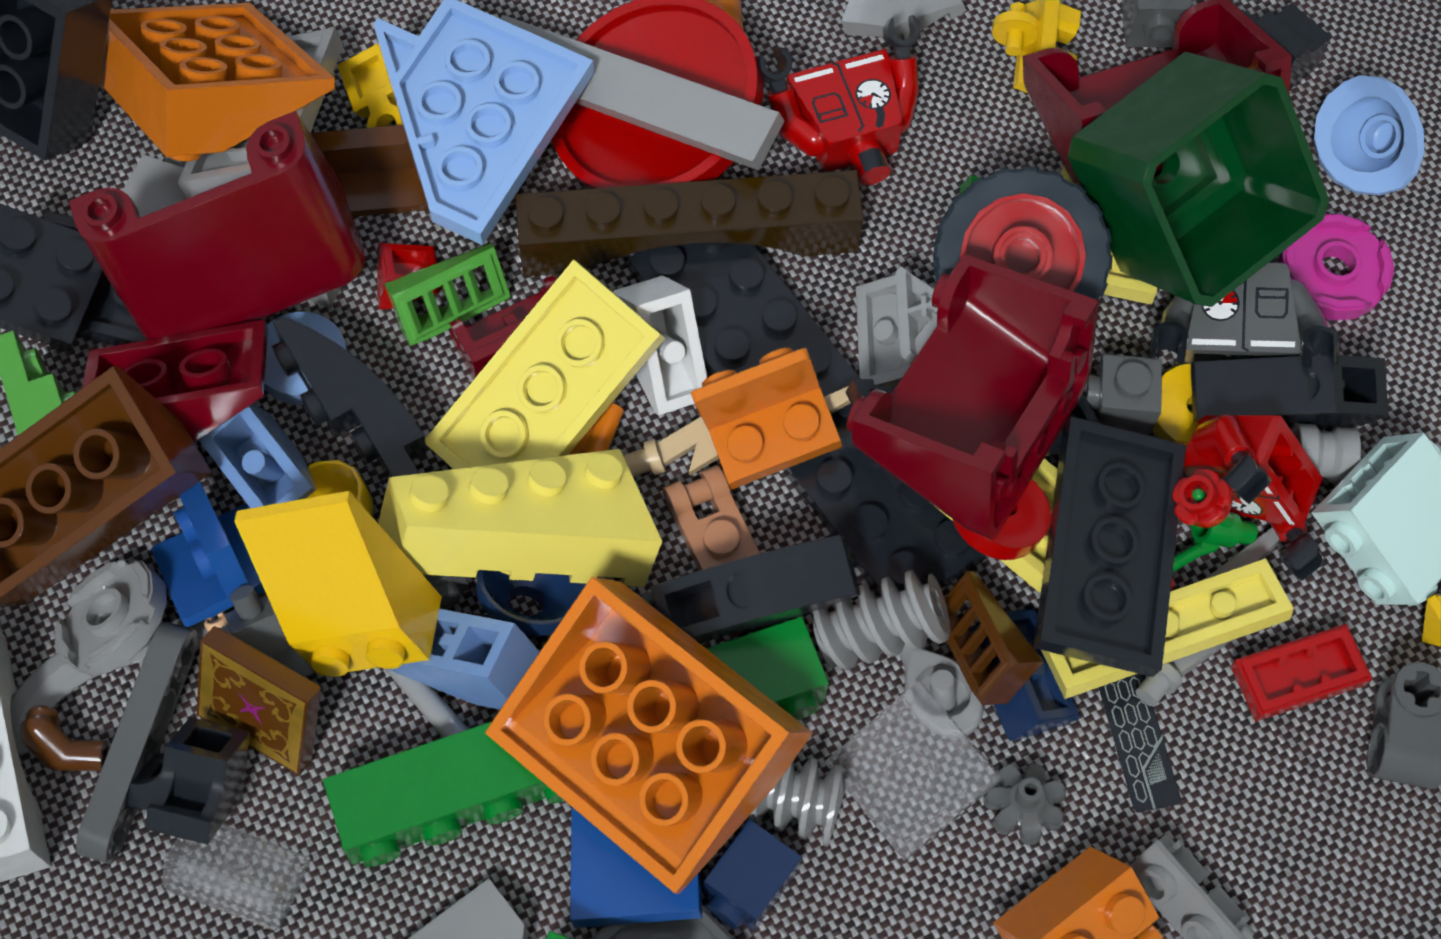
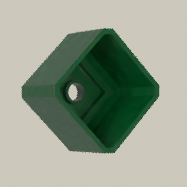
[1067,52,1329,307]

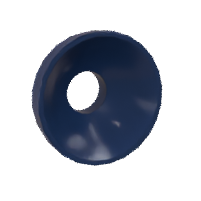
[476,570,586,636]

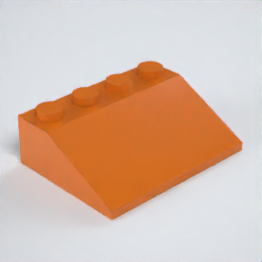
[99,3,335,161]
[485,577,813,894]

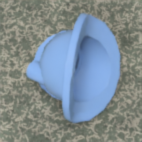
[1313,75,1424,196]

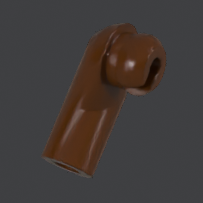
[20,705,109,771]

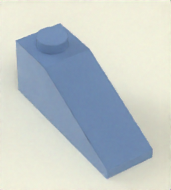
[388,609,540,710]

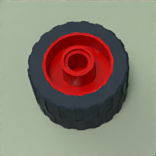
[933,166,1113,300]

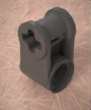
[1367,662,1441,789]

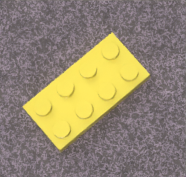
[425,259,666,469]

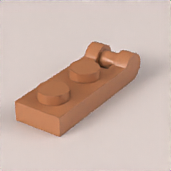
[663,465,760,638]

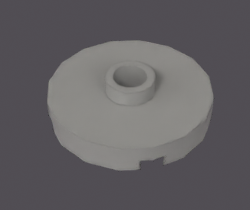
[55,559,167,676]

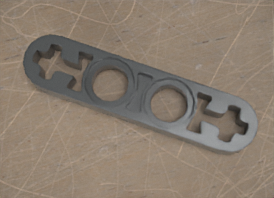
[76,621,198,864]

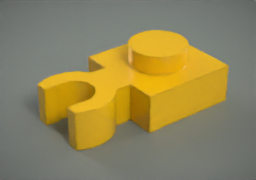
[337,43,403,128]

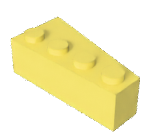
[378,449,662,587]

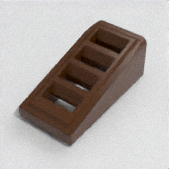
[944,572,1043,705]

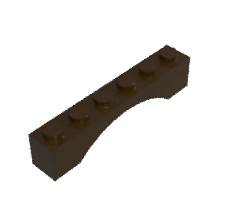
[516,170,863,277]

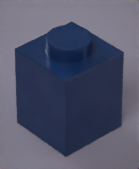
[703,819,802,932]

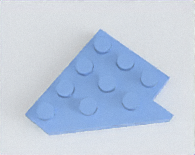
[373,0,594,245]

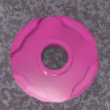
[1278,213,1395,320]

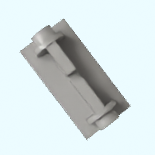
[1130,834,1255,939]

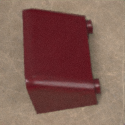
[1022,0,1292,187]
[69,111,365,340]
[847,254,1099,539]

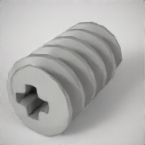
[812,570,951,670]
[749,757,846,847]

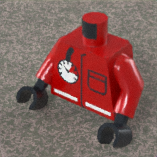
[757,15,921,186]
[1175,414,1323,581]

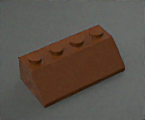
[0,366,212,607]

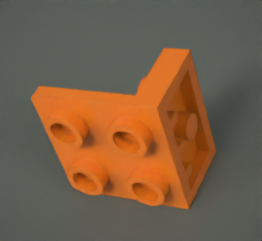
[691,348,843,490]

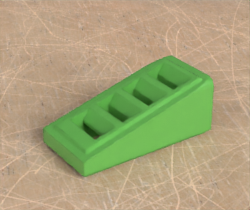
[384,243,511,346]

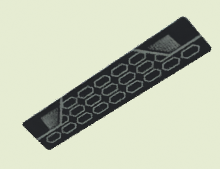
[1098,674,1181,813]

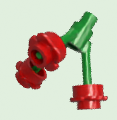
[1171,469,1258,591]

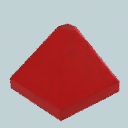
[377,243,441,310]

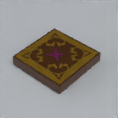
[196,626,321,776]

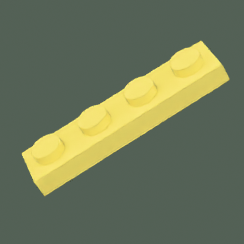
[1041,558,1294,699]

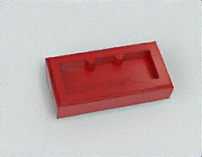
[1230,624,1372,722]

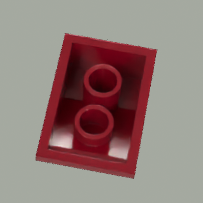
[82,319,268,442]

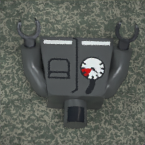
[1149,263,1339,368]

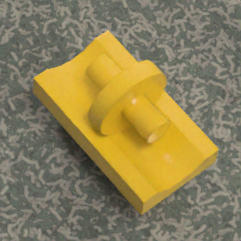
[992,0,1081,93]

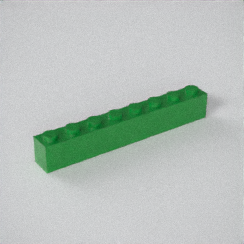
[322,616,829,867]

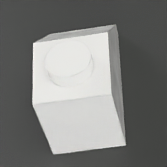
[612,276,707,415]

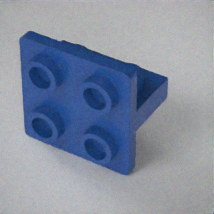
[151,481,265,627]

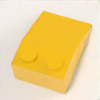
[234,491,442,677]

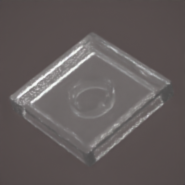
[825,681,1003,860]

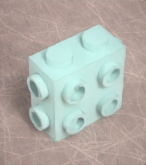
[1312,433,1441,606]

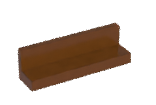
[310,125,518,217]

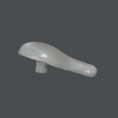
[899,643,983,739]

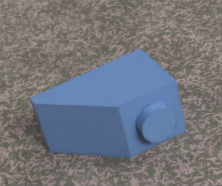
[199,403,316,508]

